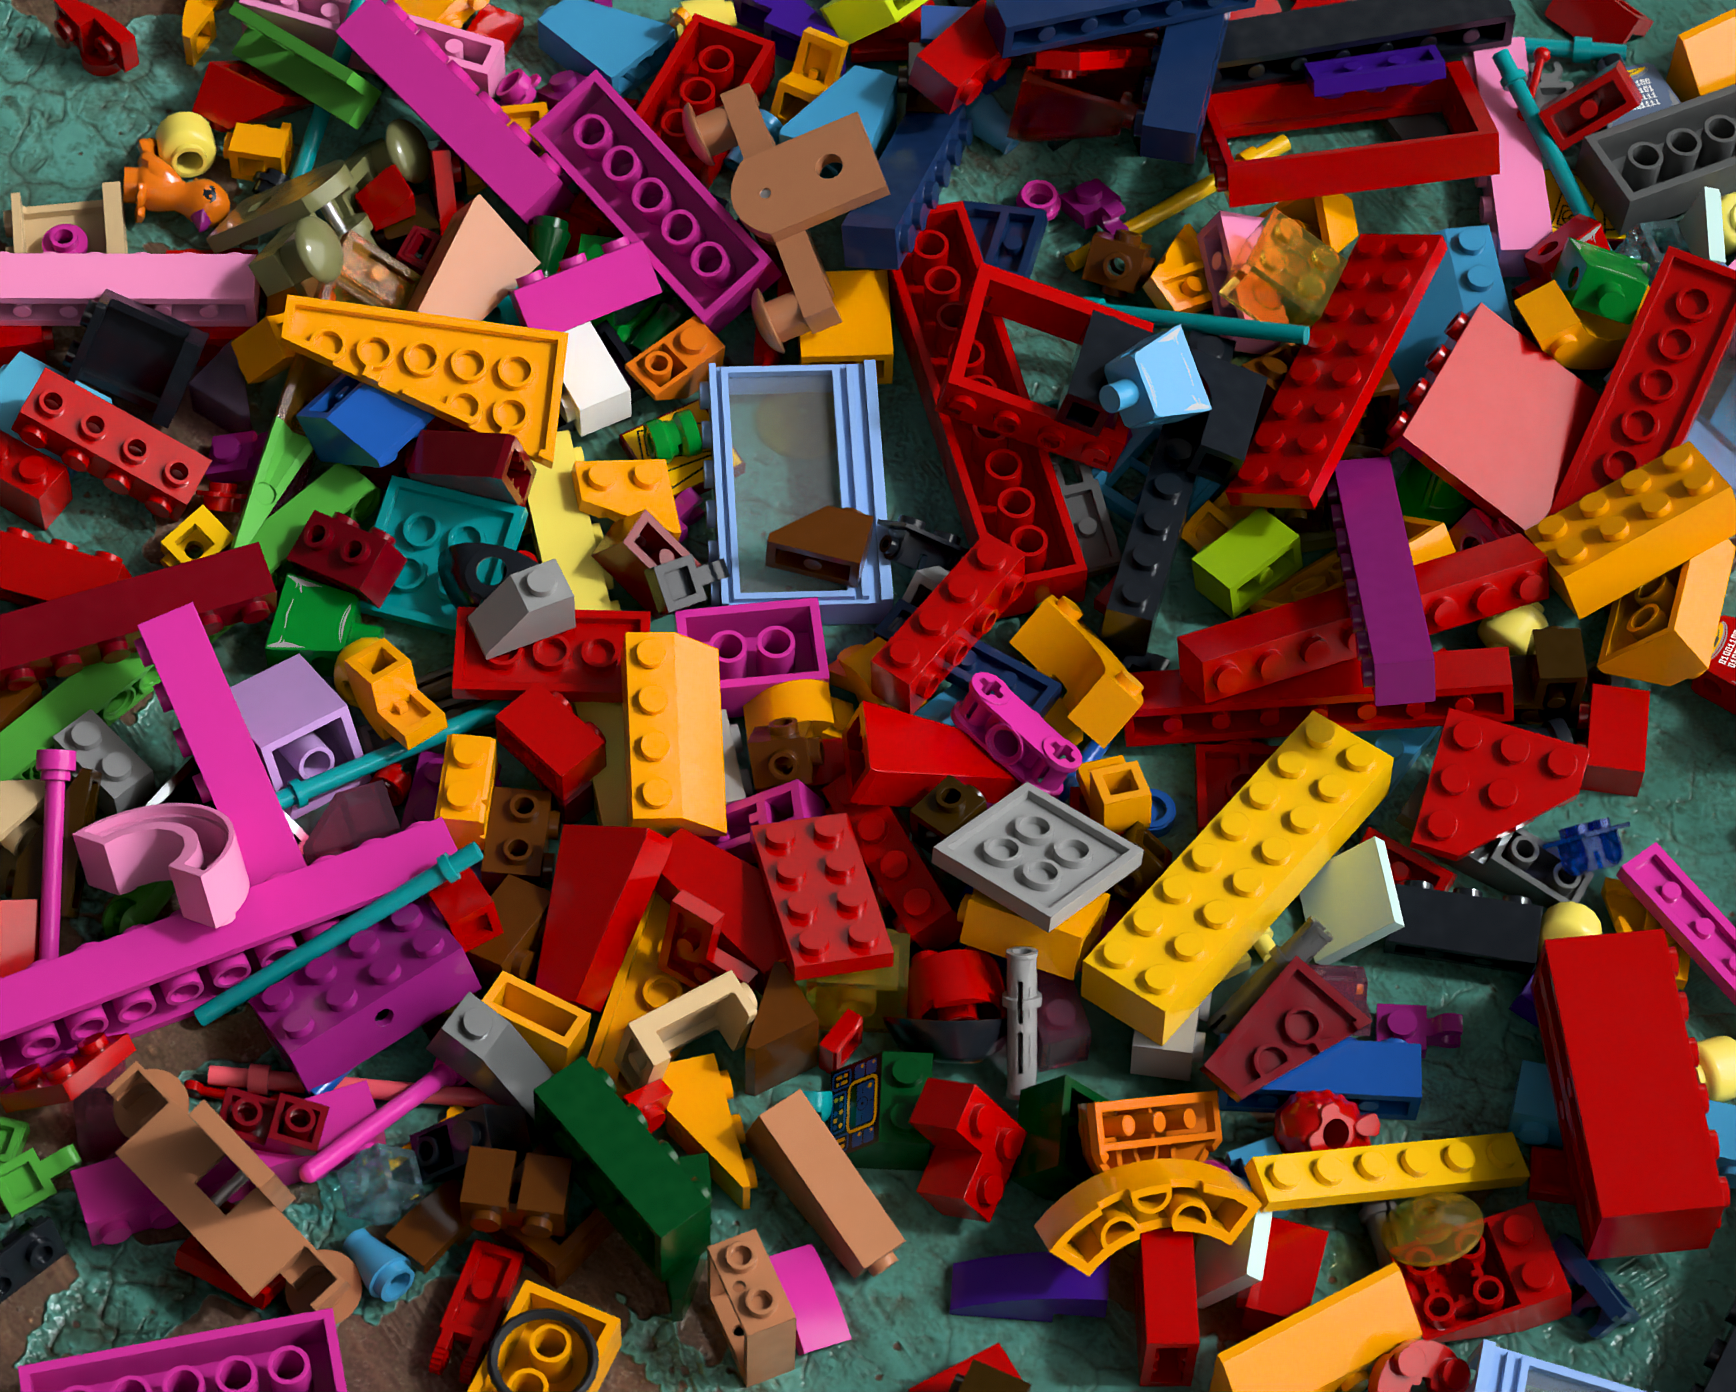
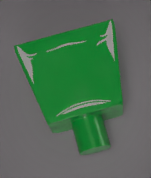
[1551,237,1650,325]
[265,573,384,677]

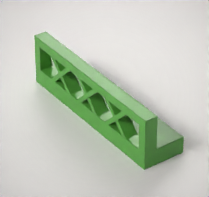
[228,1,382,130]

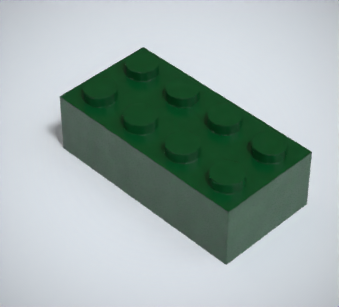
[533,1055,713,1283]

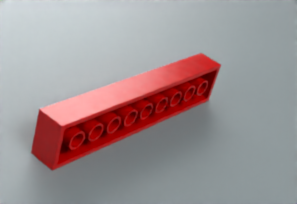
[880,200,1088,619]

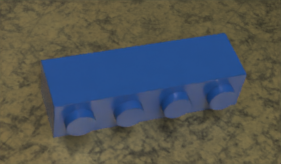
[1216,1033,1422,1120]

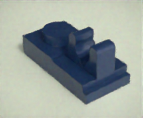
[1552,1233,1642,1339]

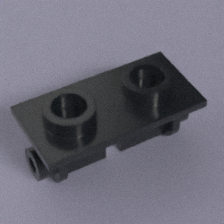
[877,515,969,572]
[0,1215,68,1303]

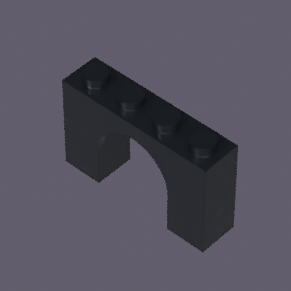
[1054,310,1268,487]

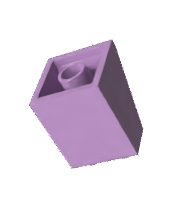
[230,653,372,820]

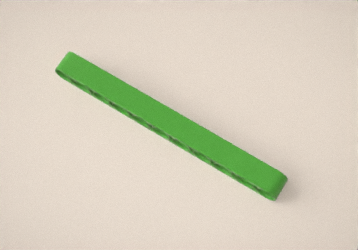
[0,463,382,781]

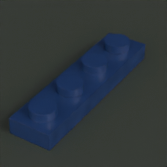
[874,598,1062,718]

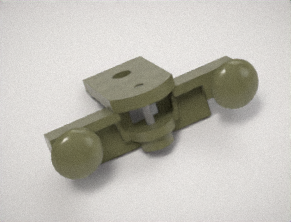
[206,119,432,298]

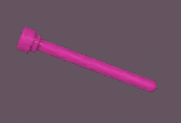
[36,749,77,961]
[299,1057,468,1183]

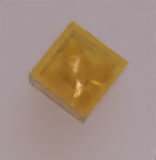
[1218,208,1348,346]
[806,928,910,1033]

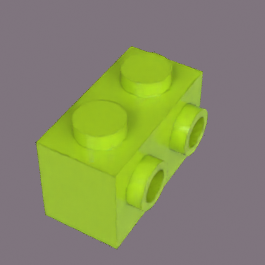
[1191,507,1303,619]

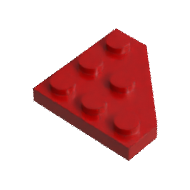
[1409,708,1591,861]

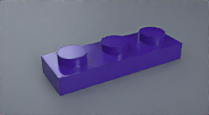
[1304,45,1446,99]

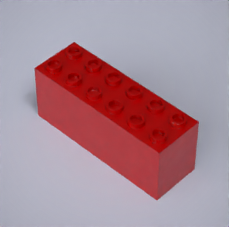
[1531,929,1730,1260]

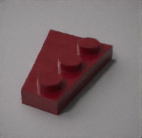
[1199,955,1373,1103]

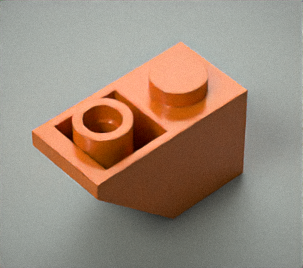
[625,315,726,401]

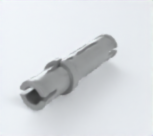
[1002,946,1042,1100]

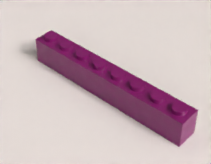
[1325,456,1436,706]

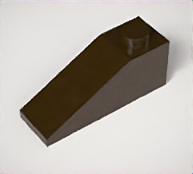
[5,768,102,919]

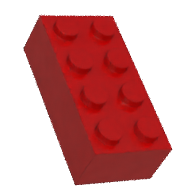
[635,13,775,190]

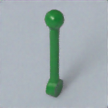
[613,283,678,343]

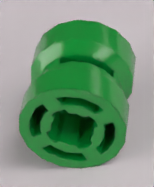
[643,409,702,464]

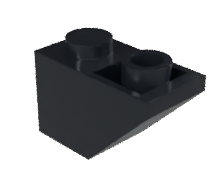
[409,1104,532,1185]

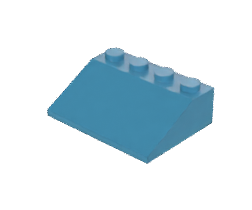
[1389,225,1514,412]

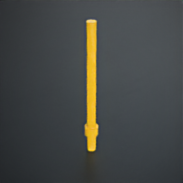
[1065,134,1291,272]

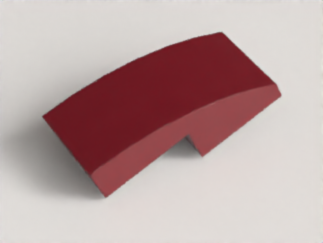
[219,1086,329,1156]

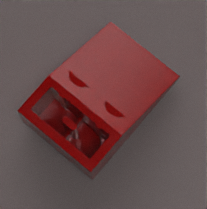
[1388,1201,1571,1343]

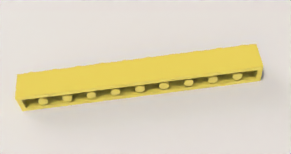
[526,430,628,827]

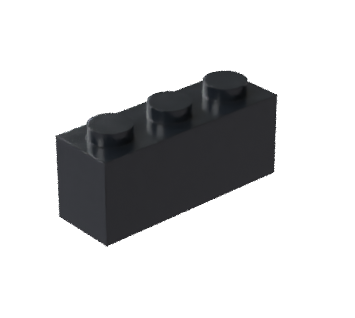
[1383,880,1543,975]

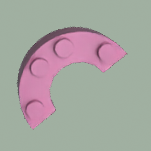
[72,803,249,929]

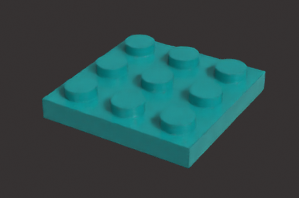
[360,475,528,636]

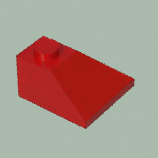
[192,60,315,133]

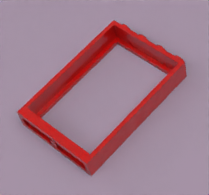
[1200,60,1500,208]

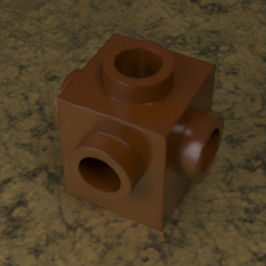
[1082,229,1156,298]
[747,717,825,789]

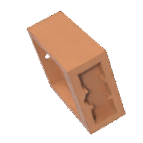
[707,1229,796,1388]

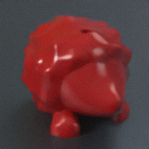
[1273,1089,1380,1154]

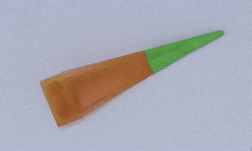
[230,229,422,550]

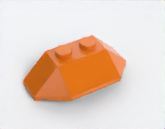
[1077,1090,1223,1175]

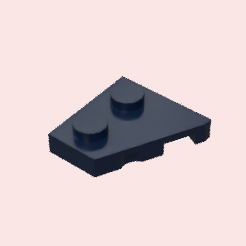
[963,200,1048,279]

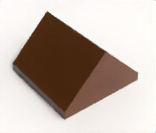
[745,961,819,1096]

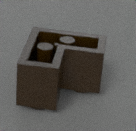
[1501,626,1588,729]

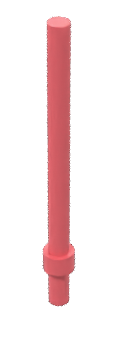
[207,1064,499,1108]

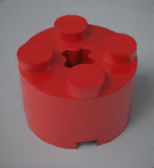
[902,946,1007,1021]

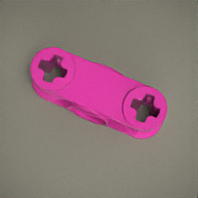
[950,672,1082,799]

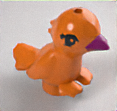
[123,138,230,233]

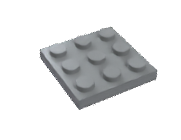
[931,782,1144,933]

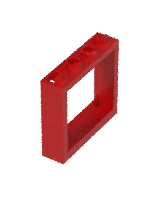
[935,262,1154,473]

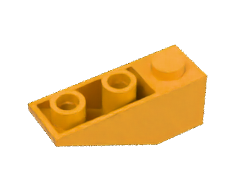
[662,1053,758,1210]

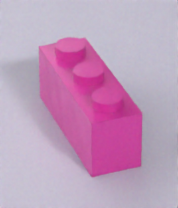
[508,235,662,332]

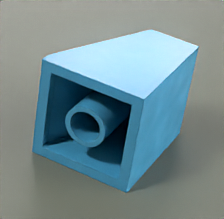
[779,65,898,179]

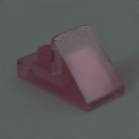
[73,1060,129,1163]

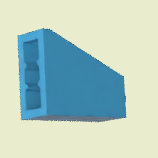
[537,0,675,98]

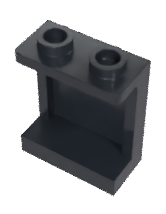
[62,289,210,429]

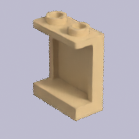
[3,181,128,254]
[614,970,758,1091]

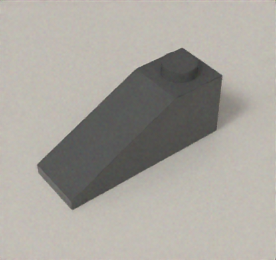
[425,992,555,1131]

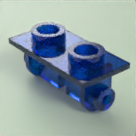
[1543,817,1630,876]

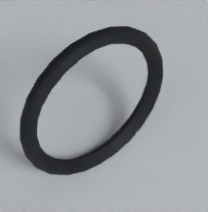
[487,1308,599,1392]

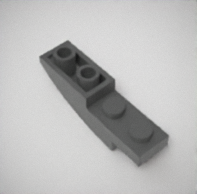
[1395,777,1595,909]

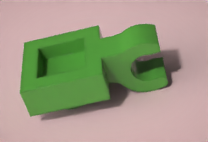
[0,1144,82,1220]

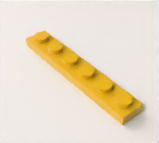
[1244,1132,1530,1212]

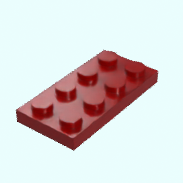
[452,607,651,703]
[750,813,894,981]

